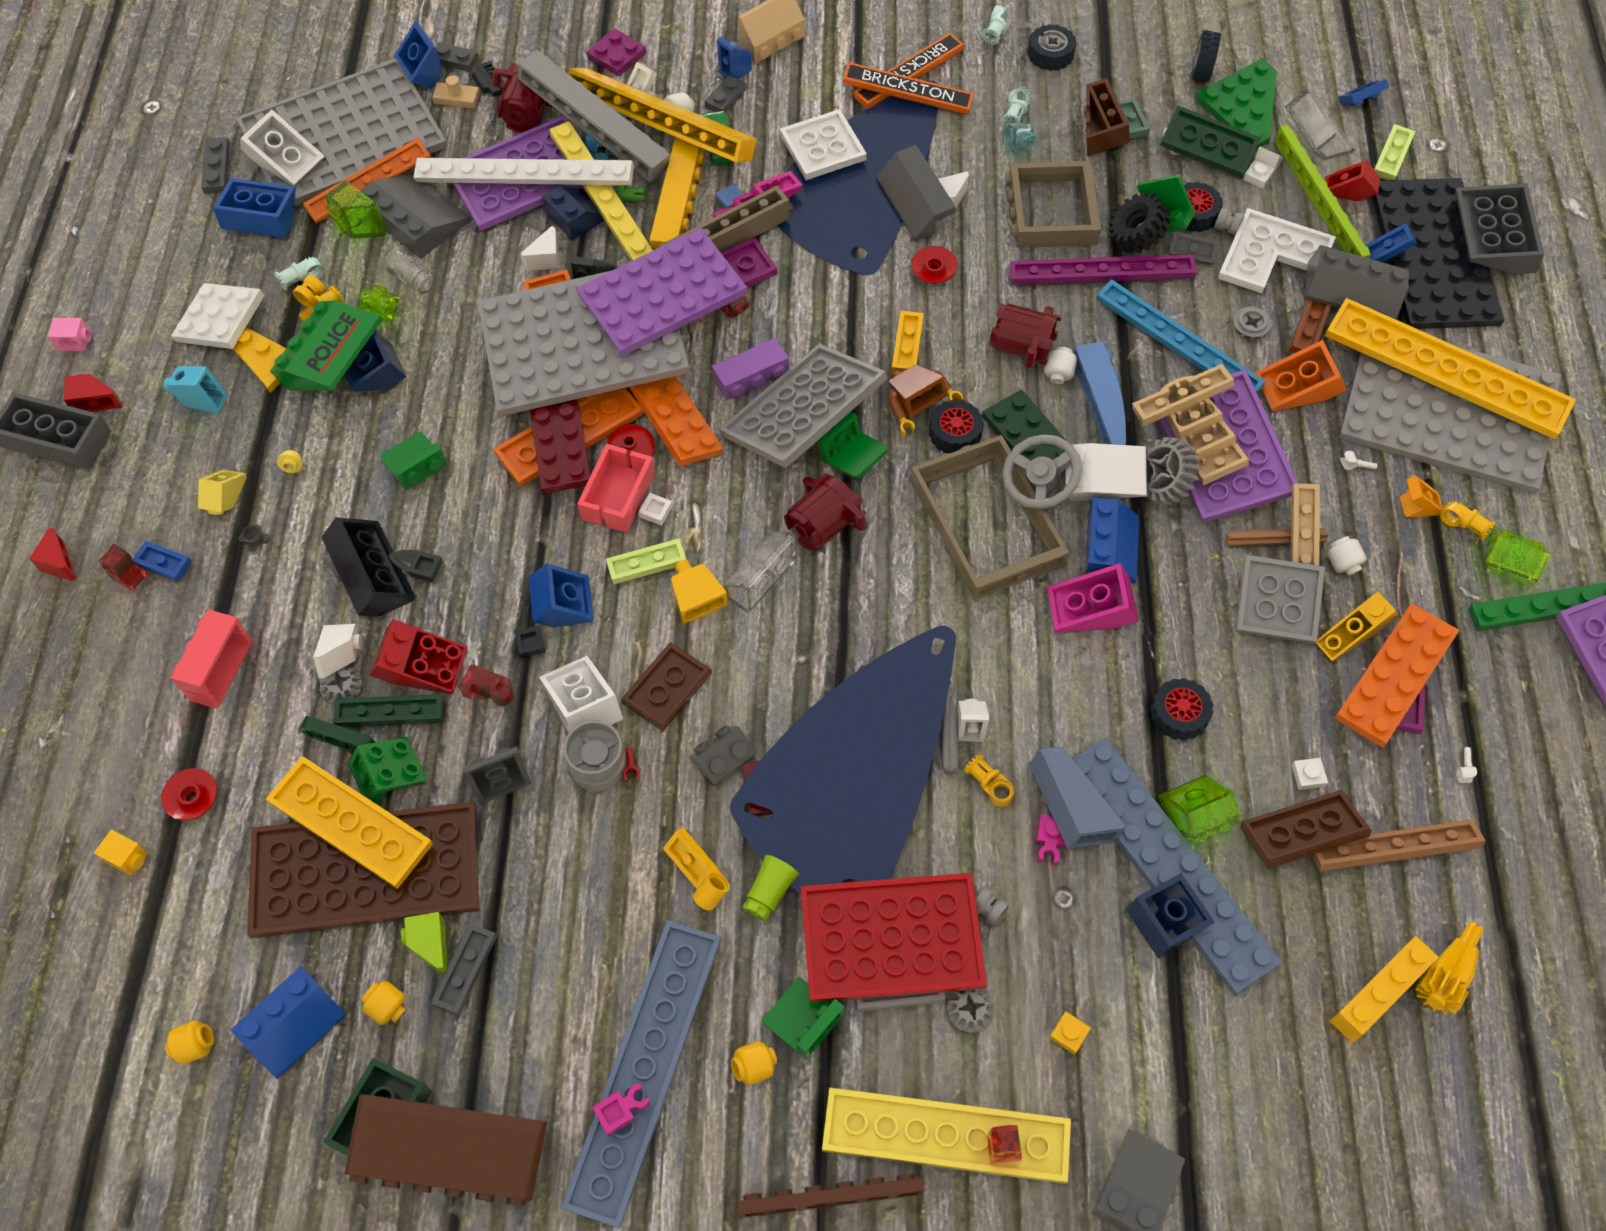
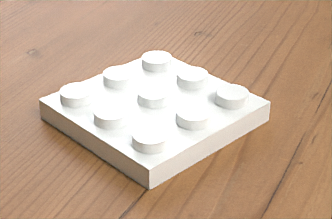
[780,109,867,180]
[171,283,265,349]

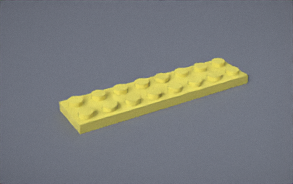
[822,1088,1071,1184]

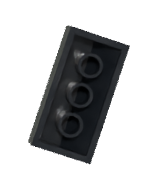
[321,517,416,616]

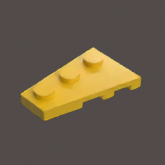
[233,327,286,393]

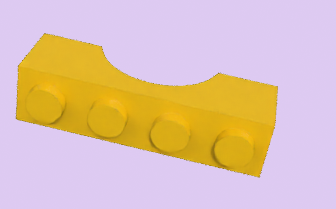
[1330,936,1439,1043]

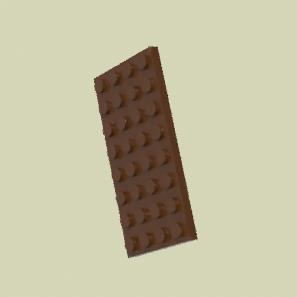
[247,802,479,938]

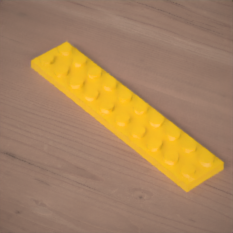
[1325,298,1576,440]

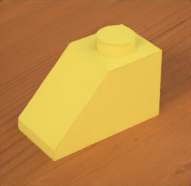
[198,469,246,515]

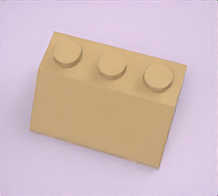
[738,0,805,64]

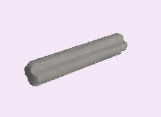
[942,696,958,773]

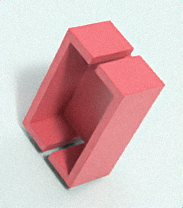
[577,444,655,534]
[171,609,253,709]

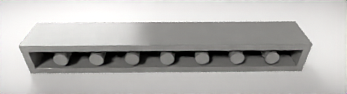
[518,50,670,183]

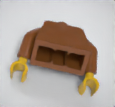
[888,365,963,438]

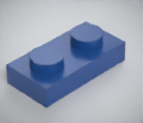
[1338,79,1389,107]
[1365,223,1417,262]
[132,541,192,583]

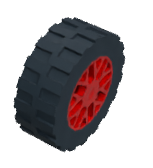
[1184,182,1223,232]
[929,400,984,453]
[1150,678,1214,741]

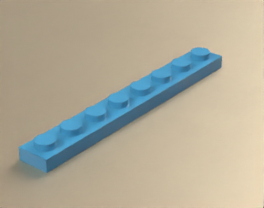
[1096,279,1266,393]

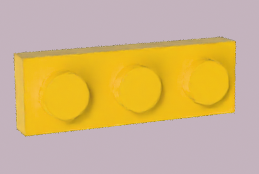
[892,311,924,373]

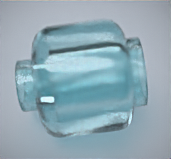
[1003,122,1037,152]

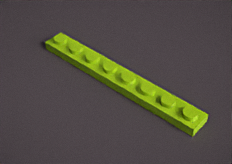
[1274,124,1371,258]

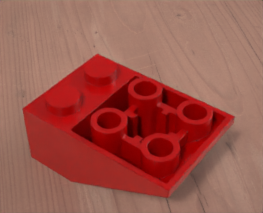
[369,619,467,694]

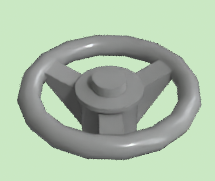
[1002,434,1082,509]

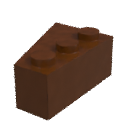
[1086,78,1129,156]

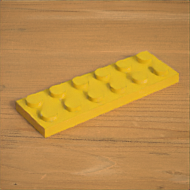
[266,756,433,889]

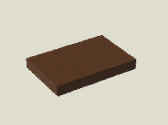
[621,642,712,731]

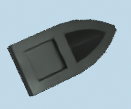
[570,256,617,279]
[389,550,443,583]

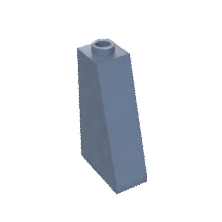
[1029,746,1126,849]

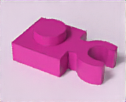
[1036,814,1065,866]
[592,1084,650,1136]

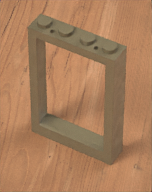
[910,435,1069,600]

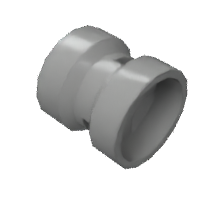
[1214,207,1244,236]
[975,887,1010,927]

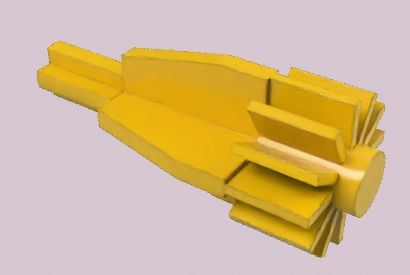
[1416,921,1484,1015]

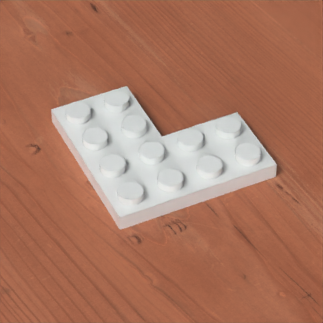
[1218,208,1336,293]

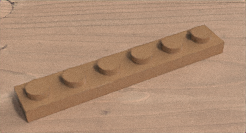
[1312,819,1485,872]

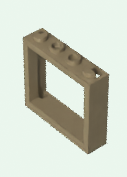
[1005,161,1101,248]

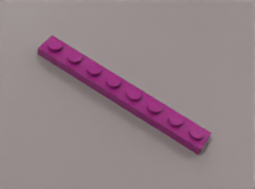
[1009,254,1197,285]

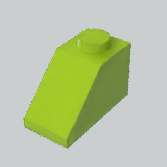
[401,912,448,976]

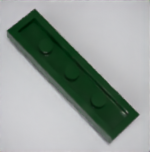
[333,694,444,727]

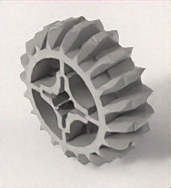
[1145,437,1202,505]

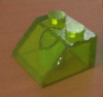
[325,180,386,239]
[1483,527,1551,583]
[1158,774,1241,844]

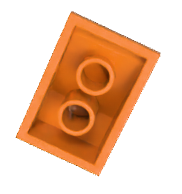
[1254,340,1347,412]

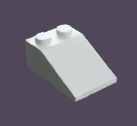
[241,110,324,187]
[1066,443,1147,501]
[539,656,623,733]

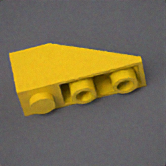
[1316,591,1398,662]

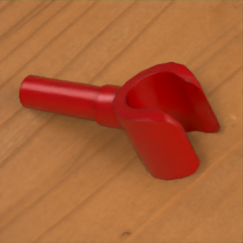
[623,747,641,783]

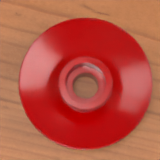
[911,246,958,284]
[607,424,655,468]
[161,768,218,821]

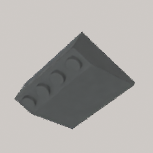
[356,172,471,259]
[1455,183,1544,274]

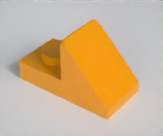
[1400,475,1443,518]

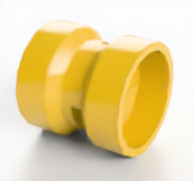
[292,275,326,307]

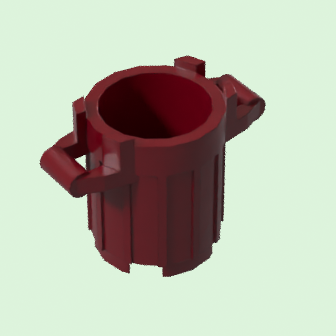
[492,63,553,133]
[989,303,1062,368]
[784,473,867,551]

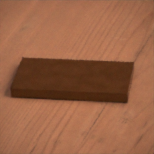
[1240,790,1371,869]

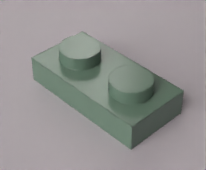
[1118,98,1150,139]

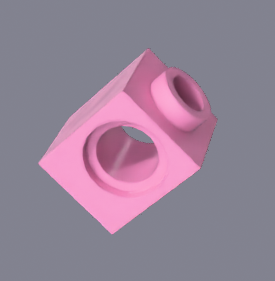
[48,318,91,351]

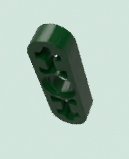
[299,716,375,752]

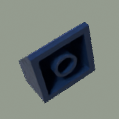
[542,185,605,241]
[345,330,406,392]
[1126,873,1215,958]

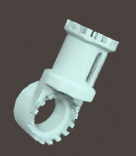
[982,5,1008,46]
[1002,87,1031,129]
[273,257,325,291]

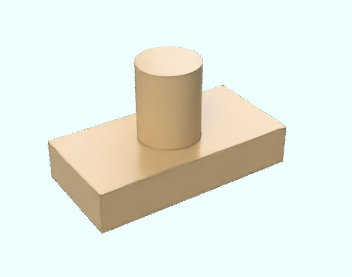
[432,75,480,109]

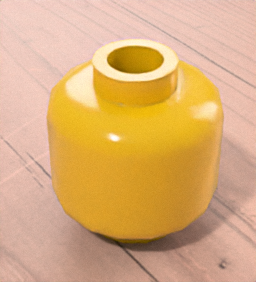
[361,981,406,1026]
[165,1020,214,1065]
[730,1041,777,1086]

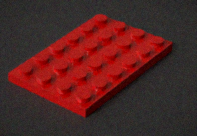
[801,873,987,1003]

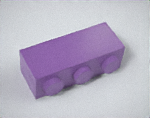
[712,338,789,401]

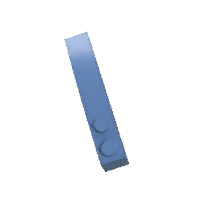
[1074,341,1126,445]

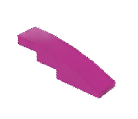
[713,171,802,218]

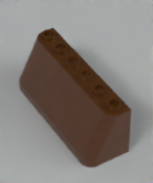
[344,1094,548,1206]

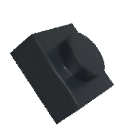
[514,625,546,659]

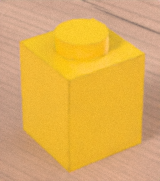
[94,829,148,877]

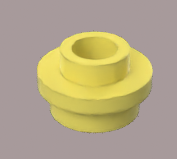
[277,450,303,473]

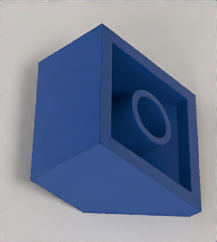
[394,21,443,89]
[529,563,594,628]

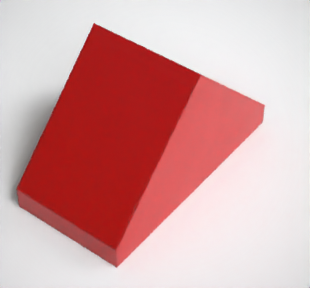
[29,527,76,581]

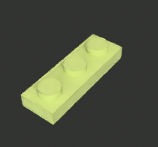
[1374,124,1415,180]
[606,538,686,585]

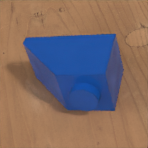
[717,37,752,79]

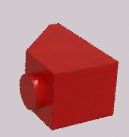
[1325,160,1380,202]
[64,374,122,412]

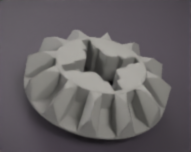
[1232,307,1272,340]
[319,665,362,704]
[947,989,994,1033]

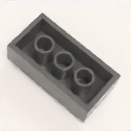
[0,392,111,470]

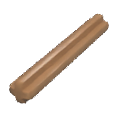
[1226,528,1328,546]

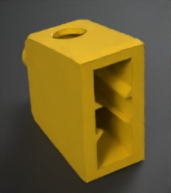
[671,560,728,624]

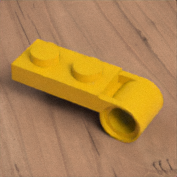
[663,828,730,911]

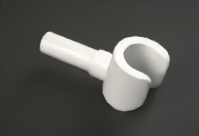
[1340,451,1377,470]
[1456,747,1477,783]

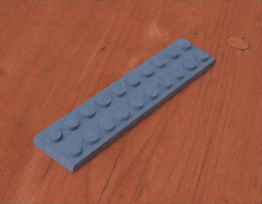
[1072,738,1282,996]
[561,920,722,1229]

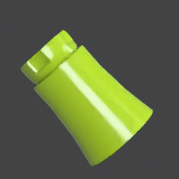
[742,855,799,921]

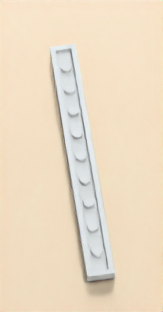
[413,158,634,185]

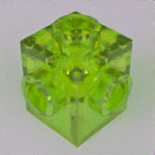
[359,285,400,320]

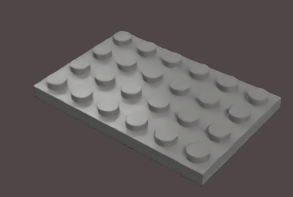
[719,344,888,468]

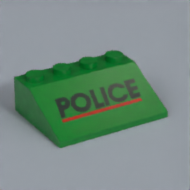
[270,300,383,391]

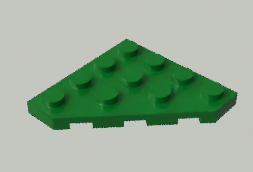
[1195,58,1277,151]

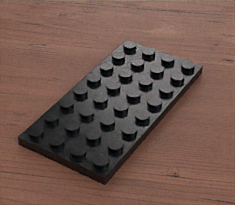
[1372,178,1504,329]

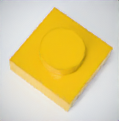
[1049,1011,1091,1055]

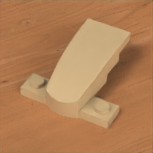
[1132,364,1249,486]

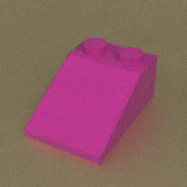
[1047,563,1139,633]

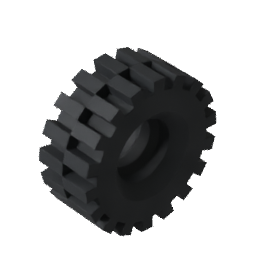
[1108,192,1171,254]

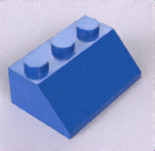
[213,178,296,238]
[1085,497,1139,584]
[230,966,347,1079]

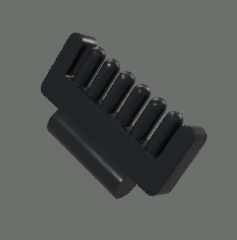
[472,61,504,97]

